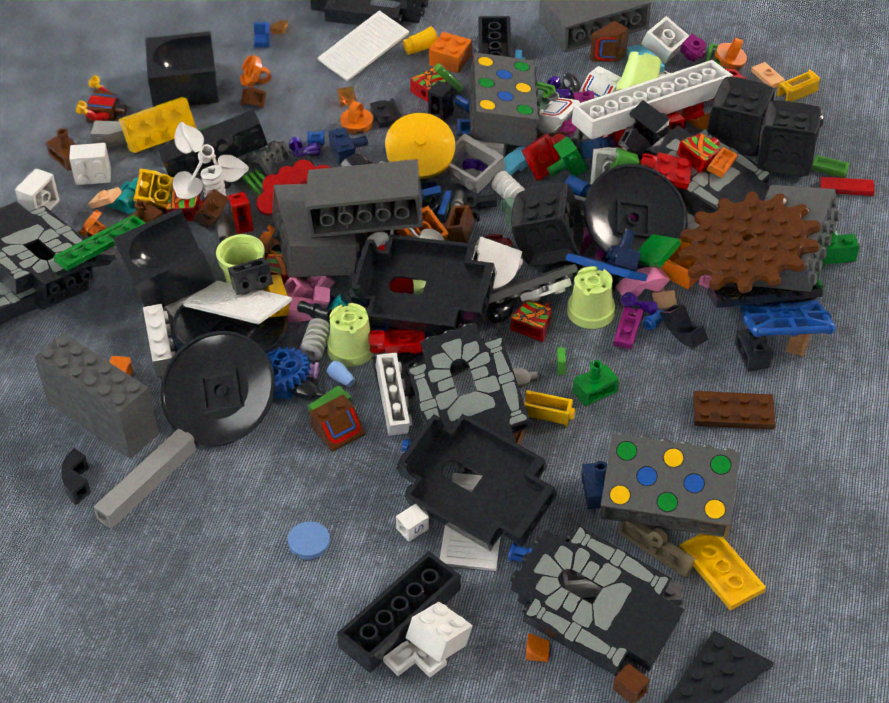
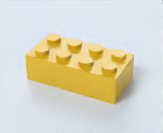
[119,97,197,153]

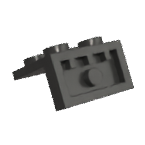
[242,140,290,176]

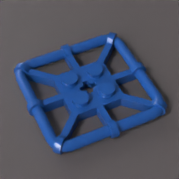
[740,300,836,337]

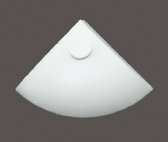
[476,237,523,292]

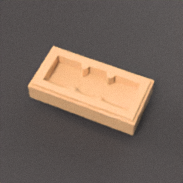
[751,62,785,88]
[88,187,122,209]

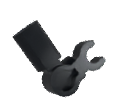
[464,194,497,222]

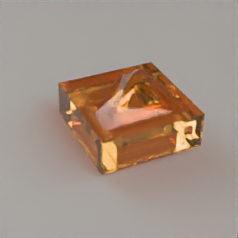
[337,86,356,106]

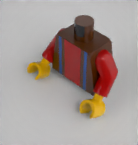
[76,75,127,122]

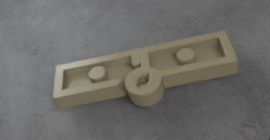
[617,520,695,578]

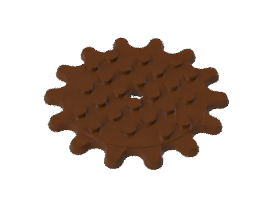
[677,192,821,293]

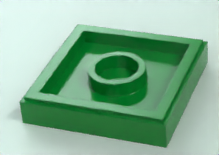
[638,234,682,268]

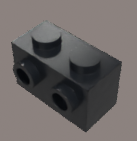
[428,80,454,121]
[228,257,273,295]
[735,329,773,371]

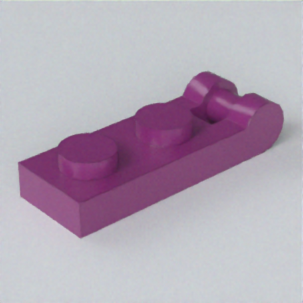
[613,306,644,350]

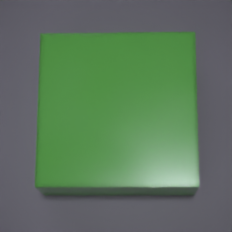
[556,347,566,375]

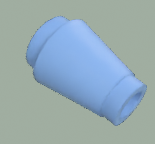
[326,361,355,388]

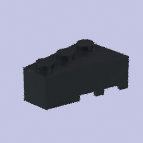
[629,100,670,146]

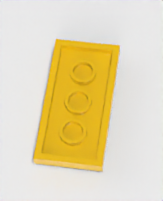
[679,534,766,611]

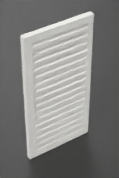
[318,11,409,82]
[183,281,293,324]
[440,473,501,571]

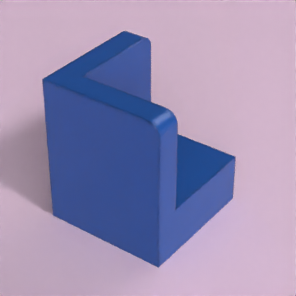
[254,22,271,47]

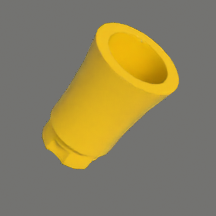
[403,26,438,55]

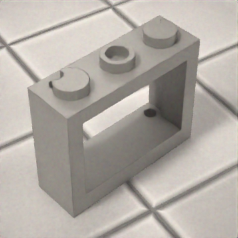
[442,134,505,193]

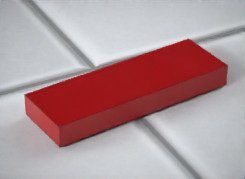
[820,177,875,196]

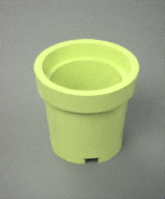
[615,52,662,92]
[216,234,265,283]
[567,266,615,329]
[327,303,374,367]

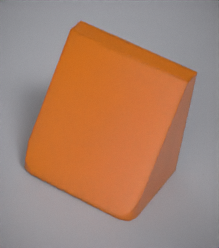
[688,113,710,131]
[526,633,550,662]

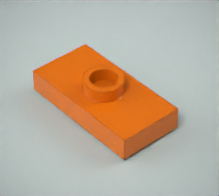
[707,147,738,178]

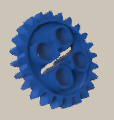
[267,346,311,393]

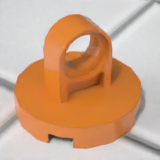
[714,37,747,70]
[240,55,271,88]
[340,101,373,134]
[78,209,107,238]
[259,224,280,254]

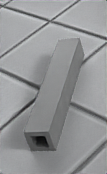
[93,429,196,529]

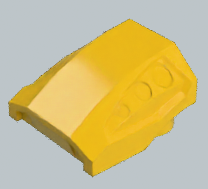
[133,168,174,209]

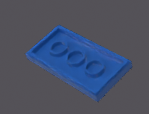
[565,253,648,281]

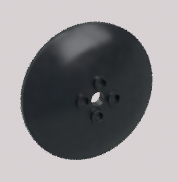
[584,164,688,268]
[173,304,288,354]
[160,331,275,446]

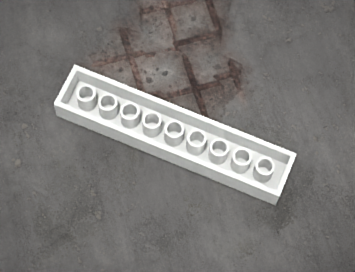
[572,60,733,140]

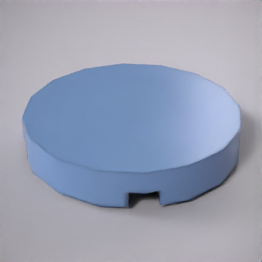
[288,522,330,560]

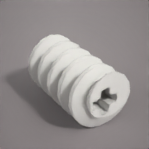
[201,165,226,198]
[491,171,525,200]
[300,318,330,361]

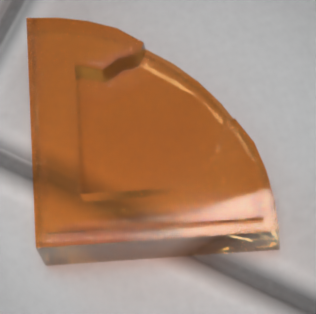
[270,20,288,34]

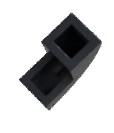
[618,129,650,161]
[660,305,709,348]
[61,448,91,505]

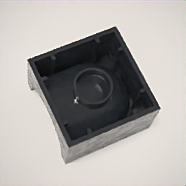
[145,31,219,107]
[113,208,216,308]

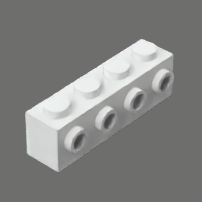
[143,304,175,377]
[376,353,412,436]

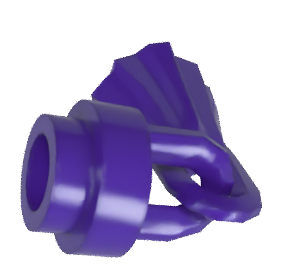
[547,76,571,99]
[288,137,321,156]
[462,158,487,172]
[621,292,658,315]

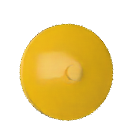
[385,113,455,179]

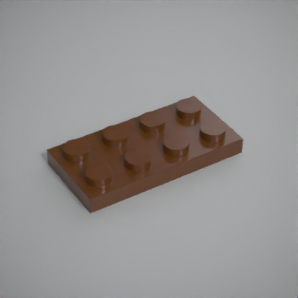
[693,391,775,430]

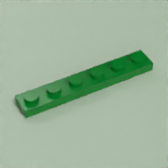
[54,215,145,271]

